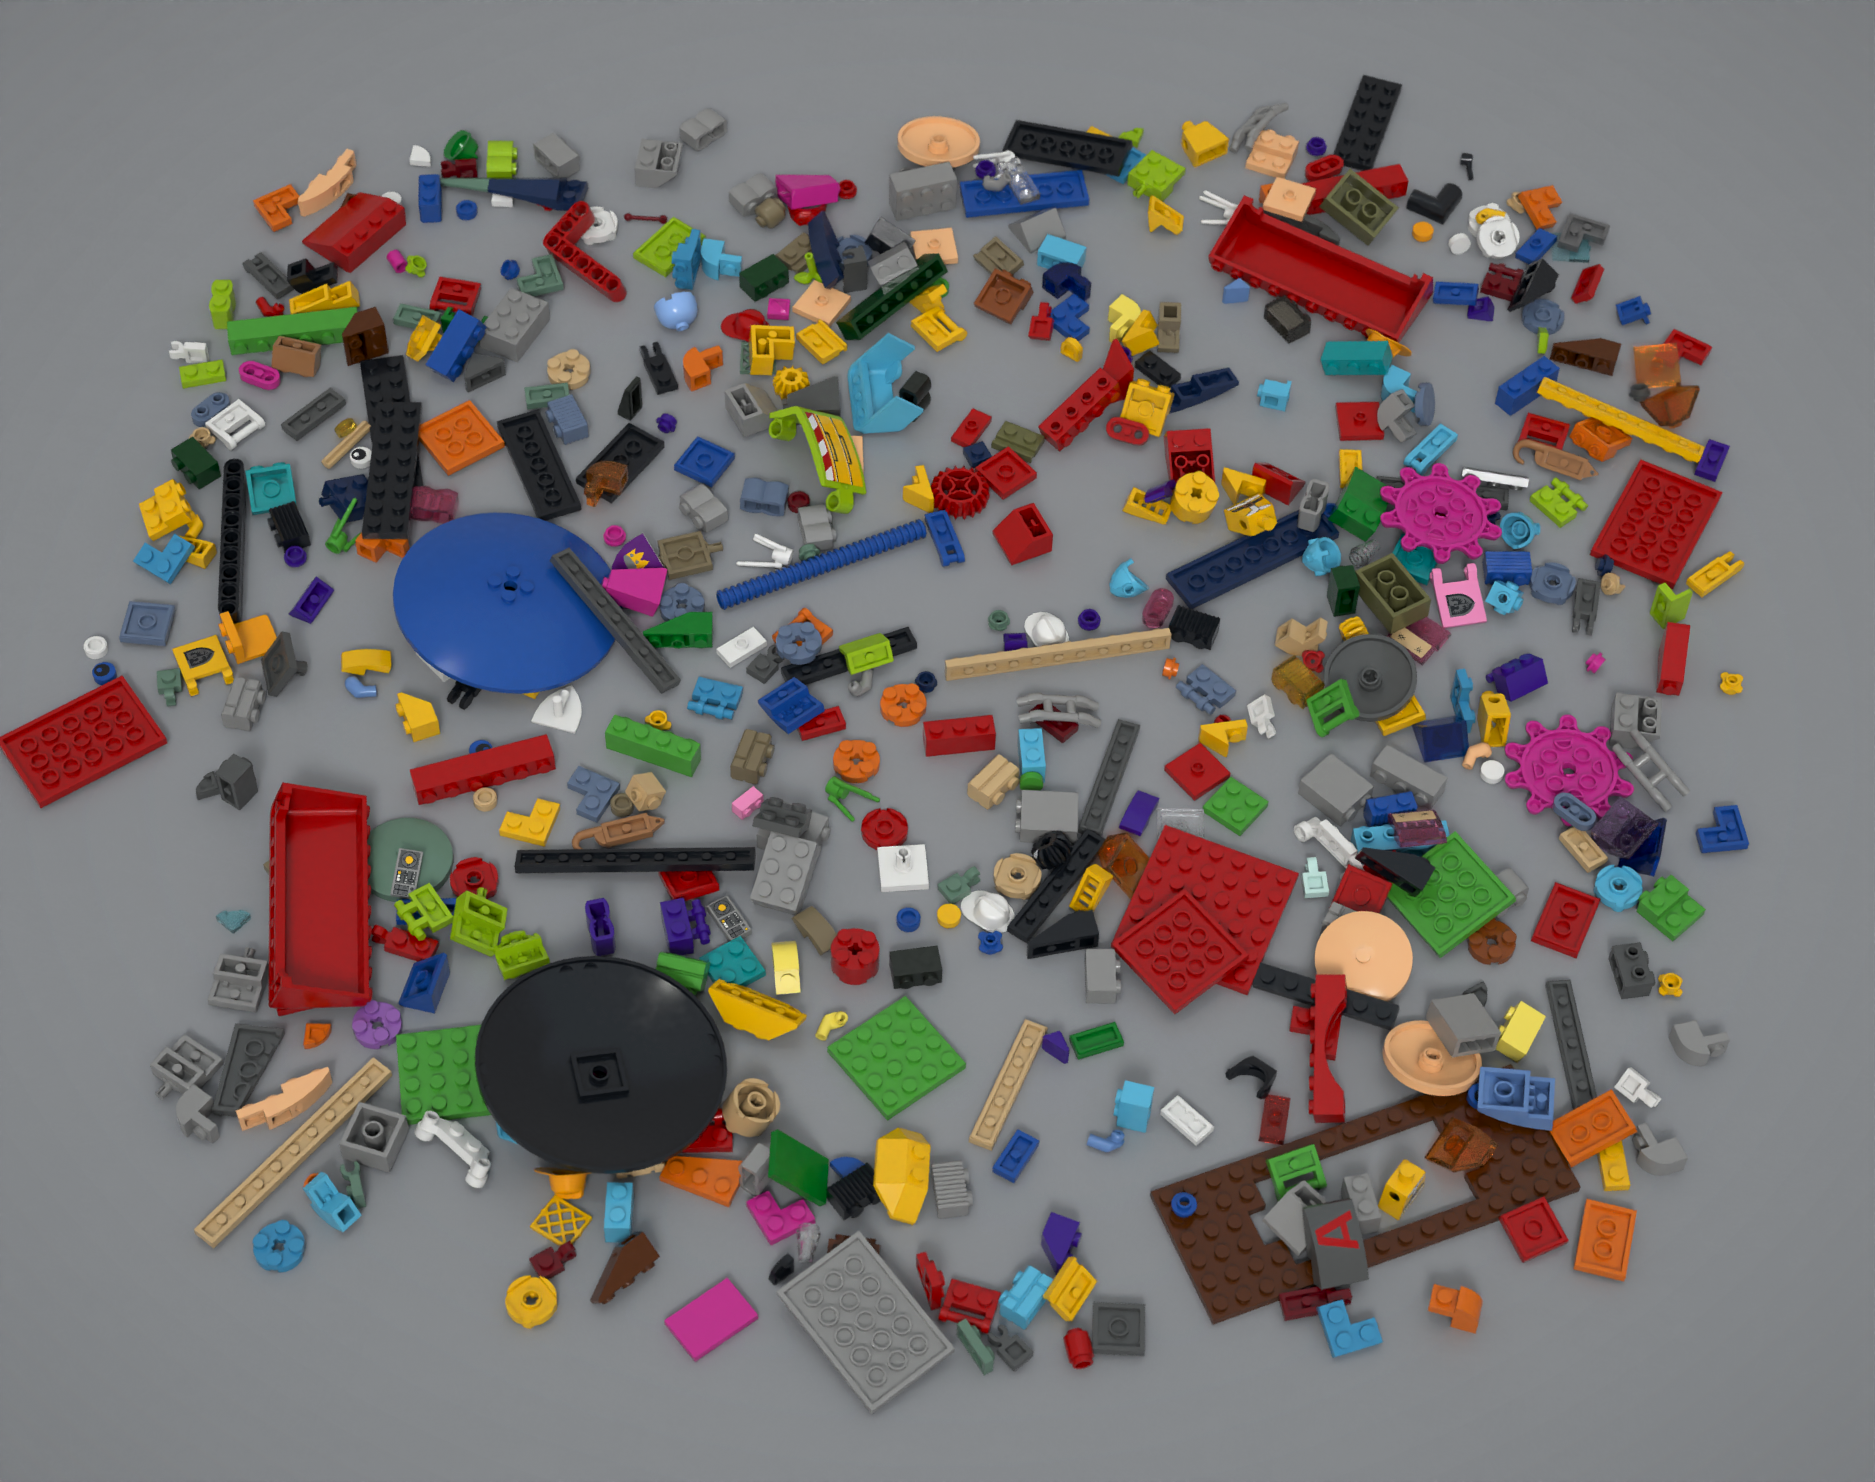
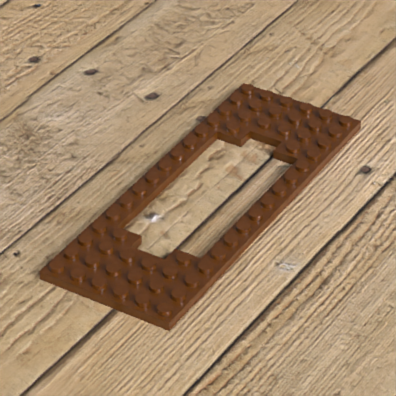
[1150,1064,1581,1325]

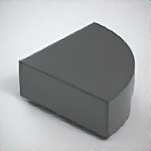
[196,771,220,800]
[1463,981,1487,1007]

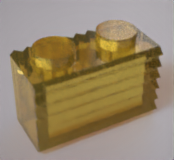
[1271,655,1324,709]

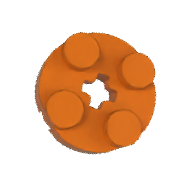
[880,683,927,727]
[833,740,880,783]

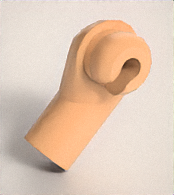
[1462,742,1492,770]

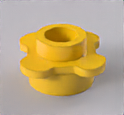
[1720,672,1743,695]
[645,710,671,731]
[1658,973,1683,997]

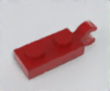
[371,925,439,962]

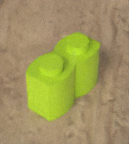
[486,140,518,178]
[209,280,236,329]

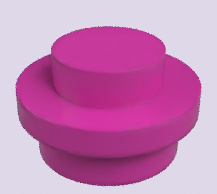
[603,525,626,547]
[1585,652,1606,674]

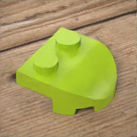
[494,930,550,980]

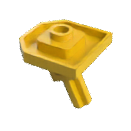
[406,315,443,362]

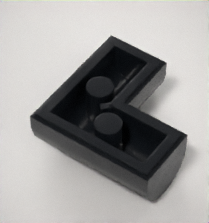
[1406,183,1462,224]

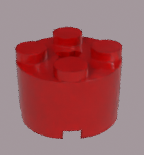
[831,928,880,985]

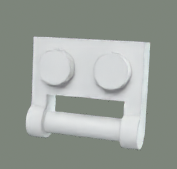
[205,399,266,450]

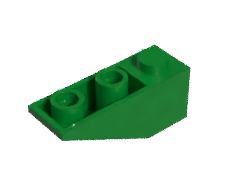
[643,612,713,649]

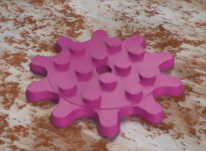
[1380,463,1502,564]
[1504,714,1634,827]

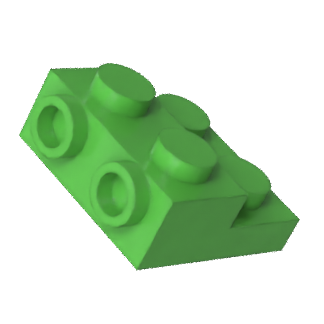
[1636,875,1706,941]

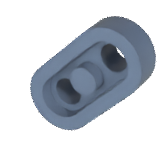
[191,392,230,427]
[1553,792,1596,831]

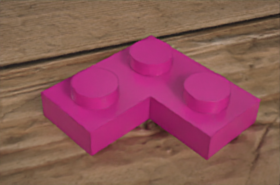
[746,1190,815,1246]

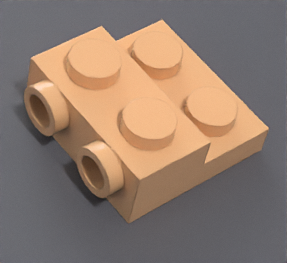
[1245,129,1299,179]

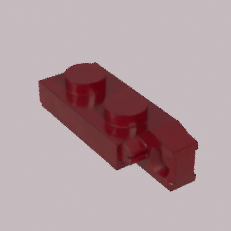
[1278,1287,1352,1321]

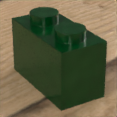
[739,254,789,302]
[171,436,221,490]
[1327,565,1360,617]

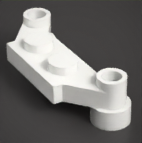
[1294,817,1364,880]
[414,1111,491,1188]

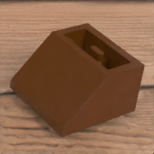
[342,306,389,366]

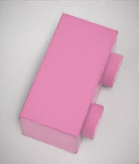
[732,786,763,820]

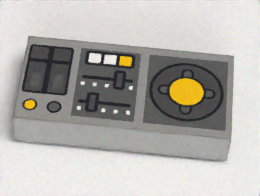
[390,848,423,899]
[706,895,752,941]

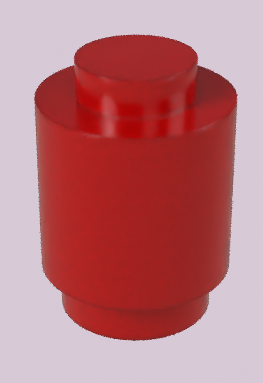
[1063,1328,1094,1369]

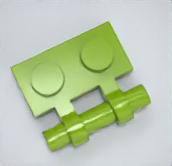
[1529,478,1588,528]
[394,883,453,941]

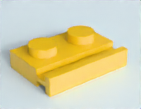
[796,319,847,365]
[1042,1257,1097,1321]

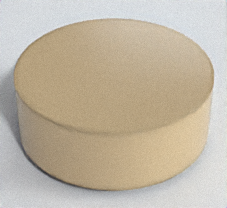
[473,787,497,812]

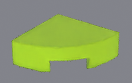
[1118,128,1144,148]
[1537,327,1549,354]

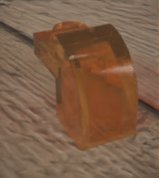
[584,461,628,507]

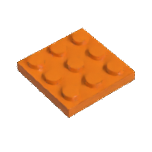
[419,400,505,476]

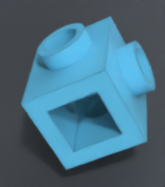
[1485,581,1524,615]

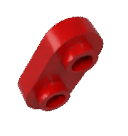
[1305,155,1344,181]
[1106,417,1150,446]

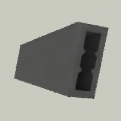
[783,376,840,425]

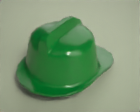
[444,130,479,161]

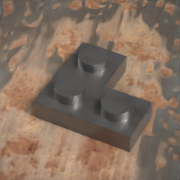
[1557,213,1610,253]

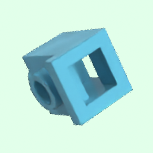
[1257,379,1292,412]

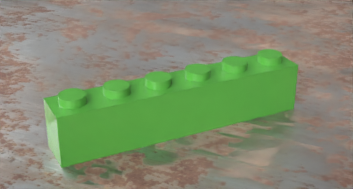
[227,307,358,355]

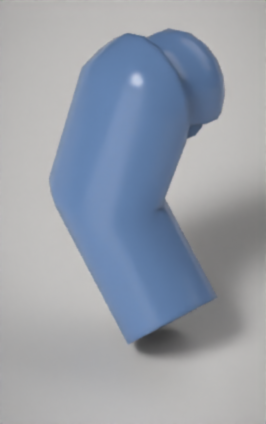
[345,676,377,698]
[1087,1130,1125,1152]

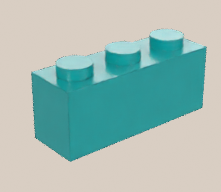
[1320,341,1393,375]

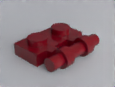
[1480,263,1524,302]

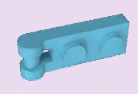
[1403,423,1458,476]

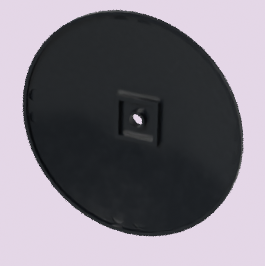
[475,956,727,1174]

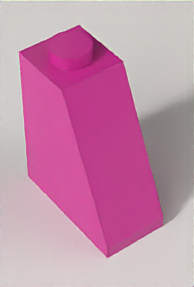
[775,175,840,209]
[601,568,667,617]

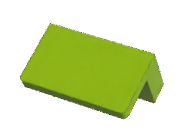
[1649,583,1693,629]
[839,633,894,675]

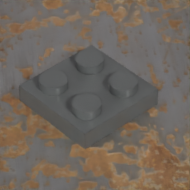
[1092,1302,1145,1356]

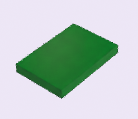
[768,1129,829,1206]

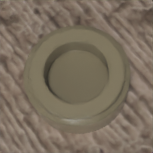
[610,793,634,817]

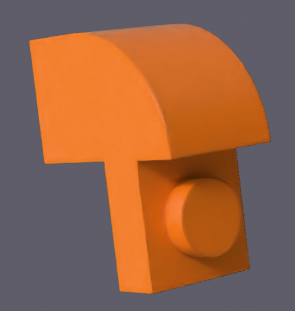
[683,345,723,392]
[355,532,410,563]
[1428,1284,1483,1333]

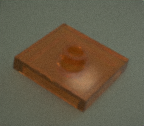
[1633,343,1681,388]

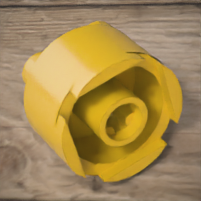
[1170,471,1219,524]

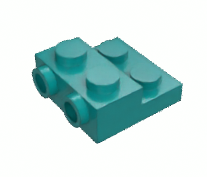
[245,462,297,515]

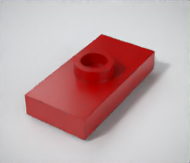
[951,408,992,447]

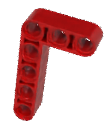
[543,201,627,302]

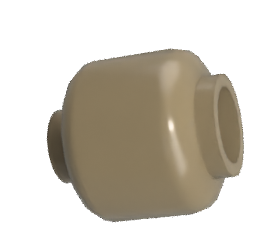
[755,197,786,229]

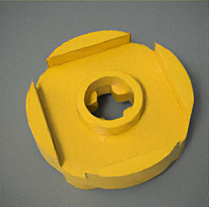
[505,1275,558,1328]

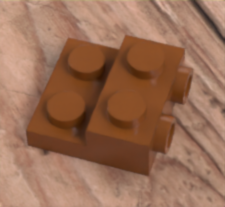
[974,269,1034,324]

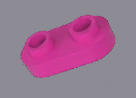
[239,361,281,390]

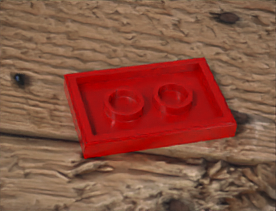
[1531,882,1601,959]

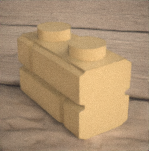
[967,754,1020,810]

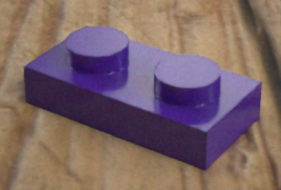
[1694,439,1730,482]

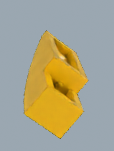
[289,281,360,314]

